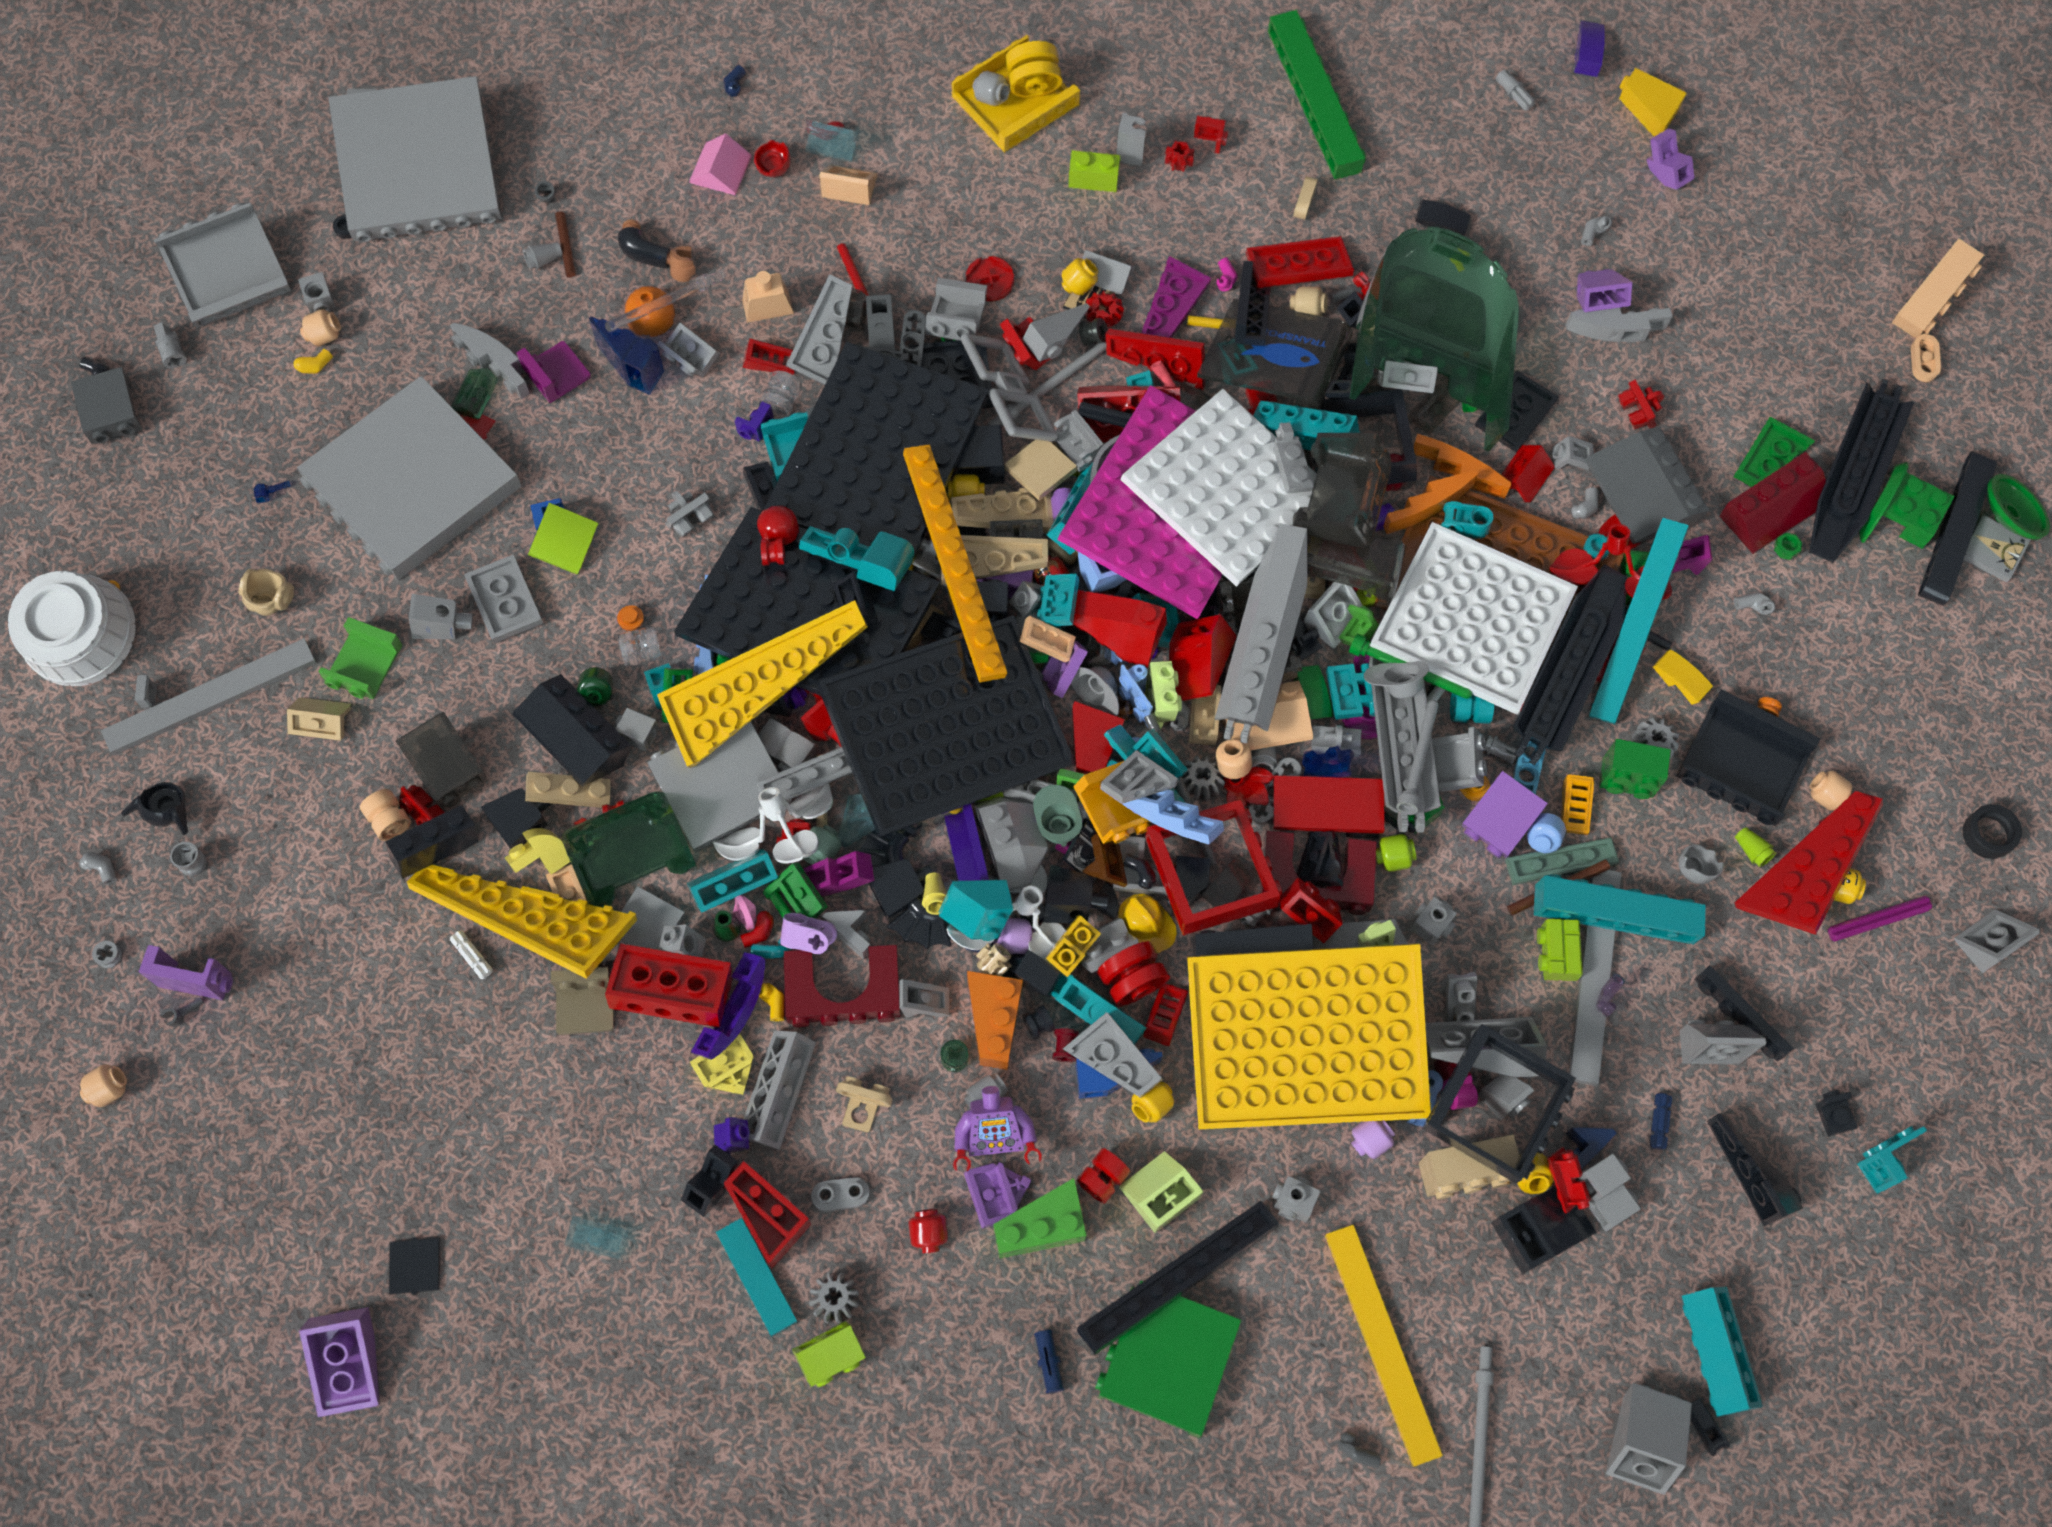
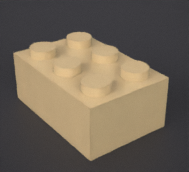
[1418,1135,1520,1200]

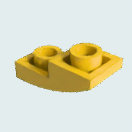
[1653,649,1713,705]
[1045,915,1101,977]

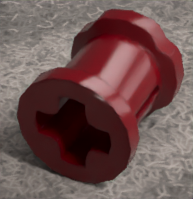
[1052,1028,1079,1062]

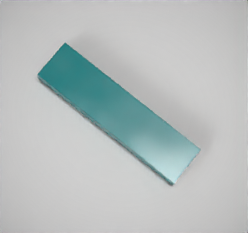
[716,1217,798,1337]

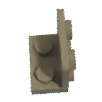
[551,967,614,1035]

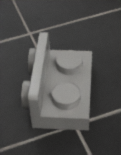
[1080,918,1139,973]

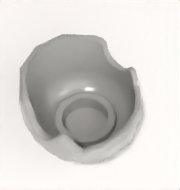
[1679,844,1724,885]

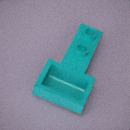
[799,526,914,591]

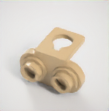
[836,1076,893,1133]

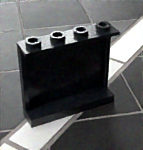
[1676,689,1821,826]

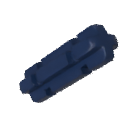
[1650,1093,1672,1150]

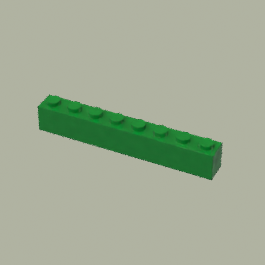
[1268,10,1366,180]

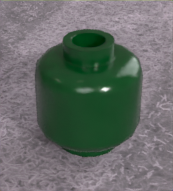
[577,667,613,707]

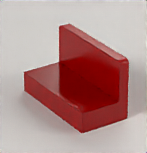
[1501,445,1555,503]

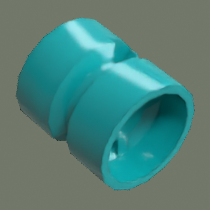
[1450,693,1494,724]

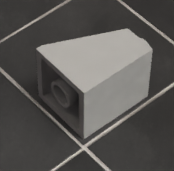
[1605,1383,1692,1495]

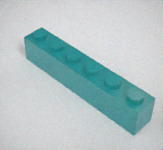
[1534,874,1706,945]

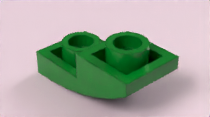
[1292,665,1333,720]

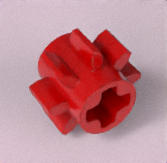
[1165,141,1194,172]

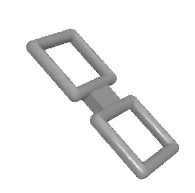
[961,334,1058,442]

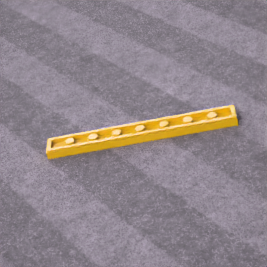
[1325,1225,1442,1467]

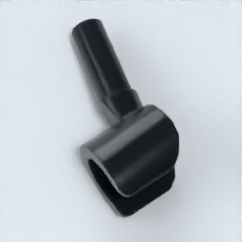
[1384,811,1415,838]

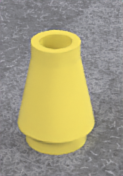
[922,872,947,915]

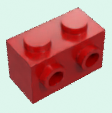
[1280,878,1343,943]

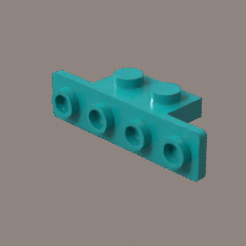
[1104,725,1188,803]

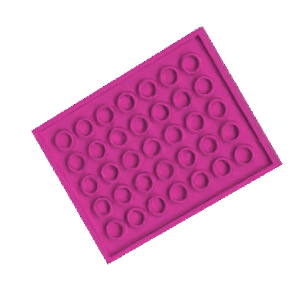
[1057,385,1222,619]

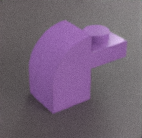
[1647,128,1695,190]

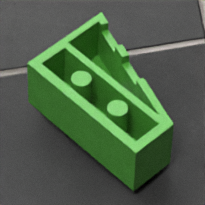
[994,1178,1086,1259]

